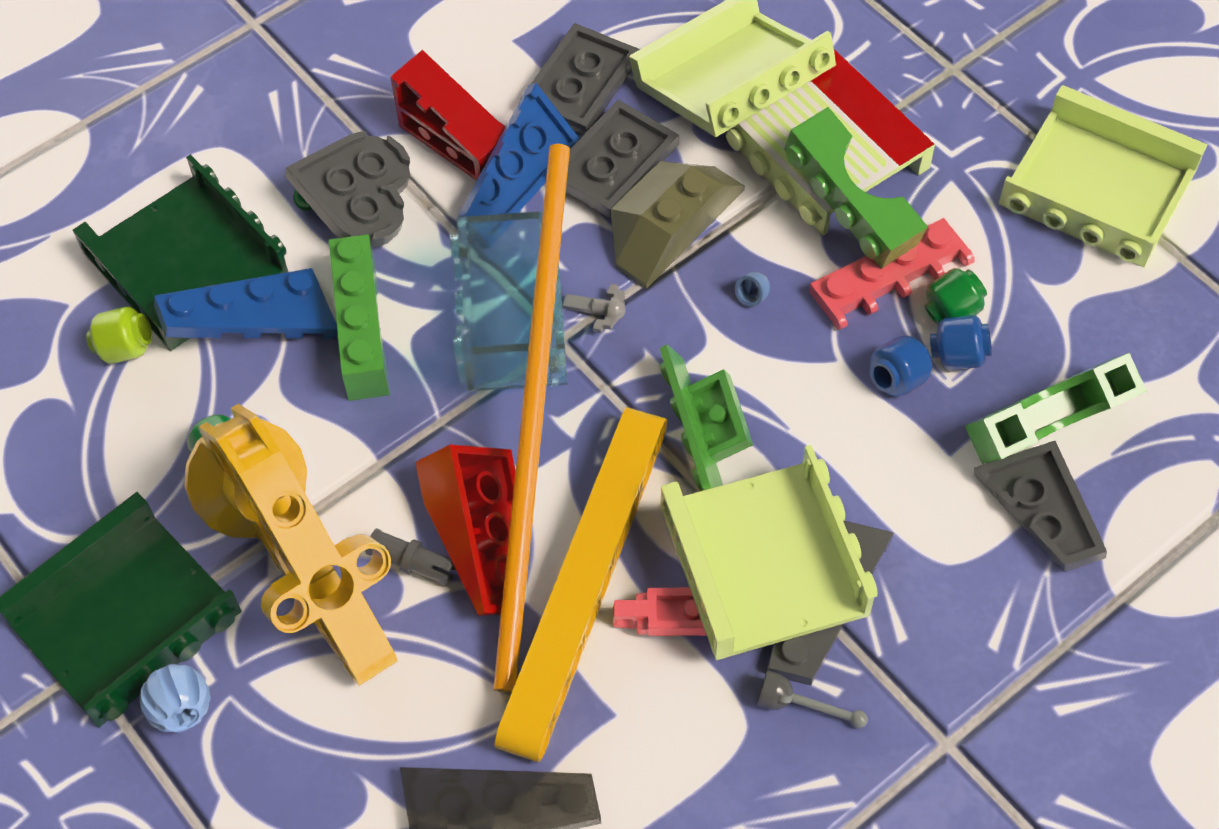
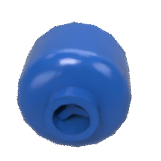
[930,315,992,371]
[870,335,932,397]

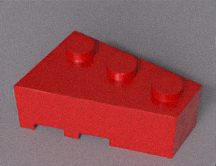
[390,49,506,181]

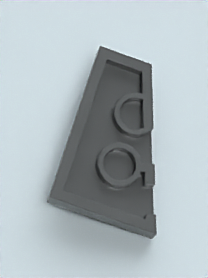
[974,440,1107,572]

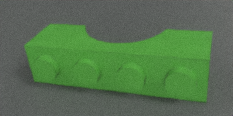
[784,107,928,269]
[329,234,390,401]
[964,353,1147,464]

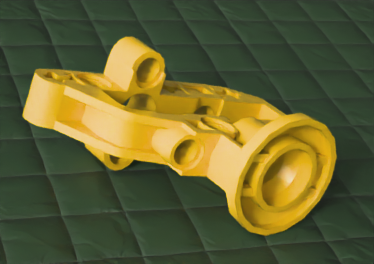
[184,403,398,686]

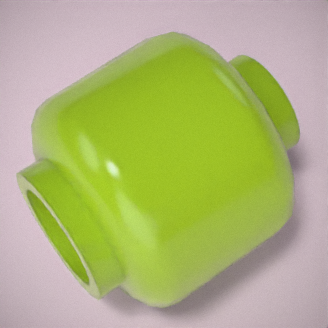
[86,307,152,364]

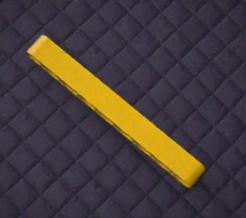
[494,407,668,763]

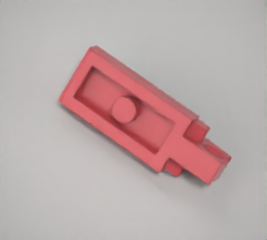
[613,587,707,636]

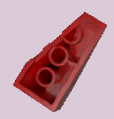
[415,444,516,616]

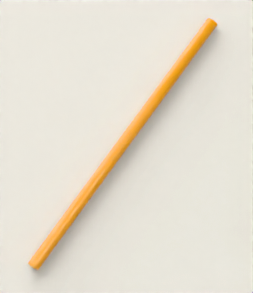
[493,144,570,693]

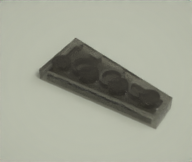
[400,767,602,829]

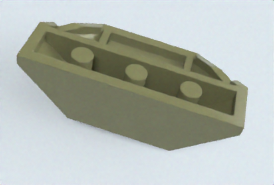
[611,161,745,289]

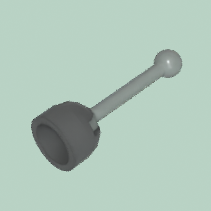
[757,670,868,729]

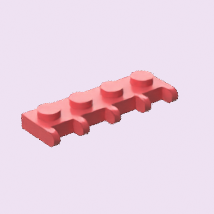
[809,218,975,330]

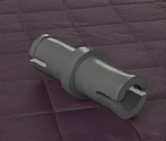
[365,528,455,586]

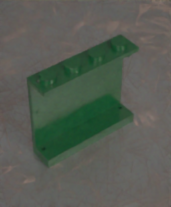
[72,154,288,352]
[0,492,242,728]

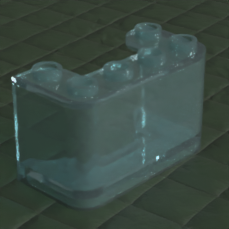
[450,211,567,391]

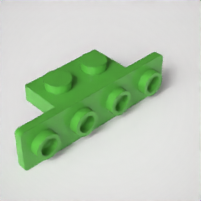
[660,344,753,491]

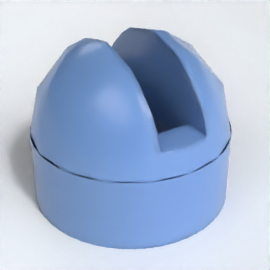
[735,272,770,307]

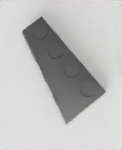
[768,521,894,686]

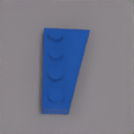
[458,83,580,246]
[154,268,338,339]

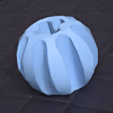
[140,664,211,733]

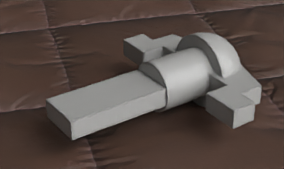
[562,284,626,333]

